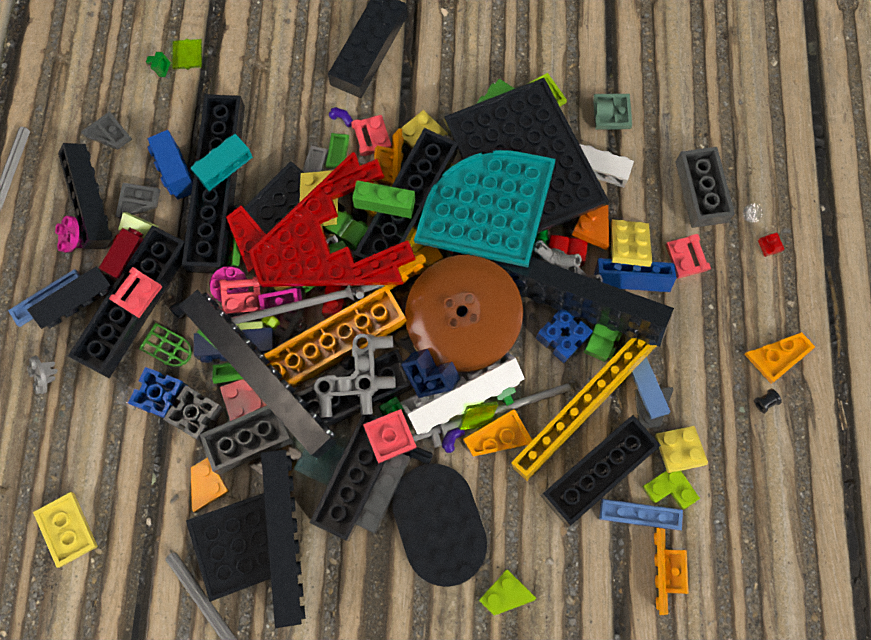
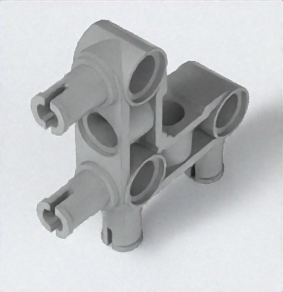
[531,240,602,282]
[314,334,396,417]

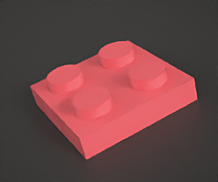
[220,379,267,421]
[363,409,417,463]

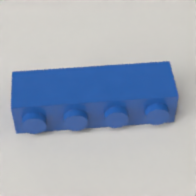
[594,258,676,292]

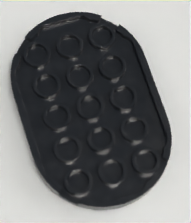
[393,464,487,587]

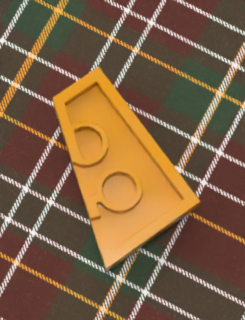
[744,332,815,384]
[463,409,532,456]

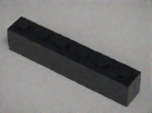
[58,143,112,249]

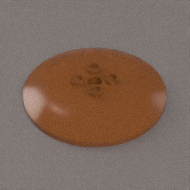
[405,255,523,372]

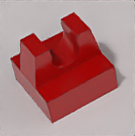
[758,232,785,257]

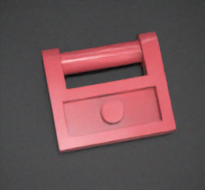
[351,115,392,156]
[665,234,711,279]
[109,267,162,318]
[219,276,261,314]

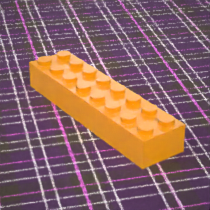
[264,285,407,388]

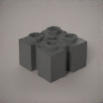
[163,385,224,442]

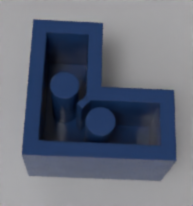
[401,348,461,398]

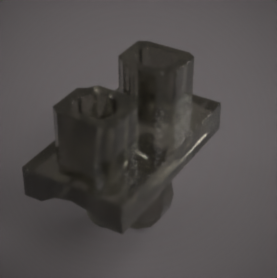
[273,310,307,344]

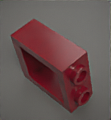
[99,227,144,278]

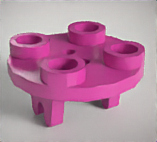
[55,215,83,253]
[209,266,249,302]

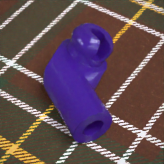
[329,107,353,127]
[442,426,465,453]

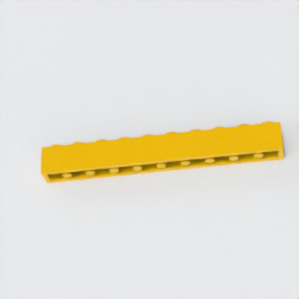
[511,338,656,481]

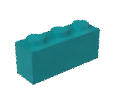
[191,134,253,191]

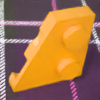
[191,457,229,513]

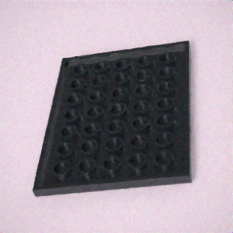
[444,78,610,234]

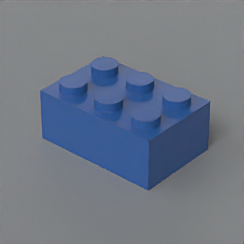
[147,130,193,200]

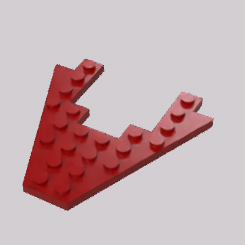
[249,152,416,287]

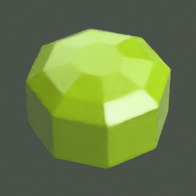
[260,315,280,330]

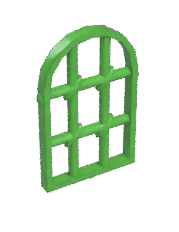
[139,323,192,367]

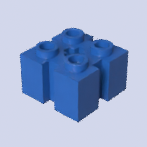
[536,309,593,363]
[128,367,188,418]

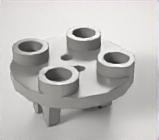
[27,355,58,394]

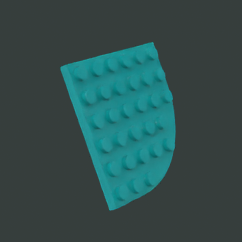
[414,150,555,267]

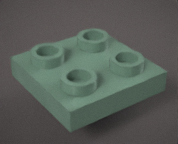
[593,94,632,130]

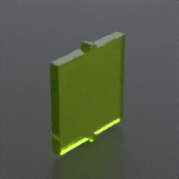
[172,38,202,70]
[459,401,498,430]

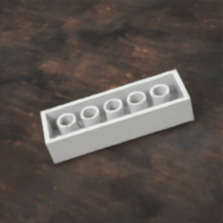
[400,353,525,435]

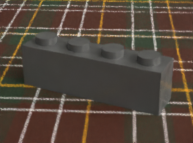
[356,454,410,534]

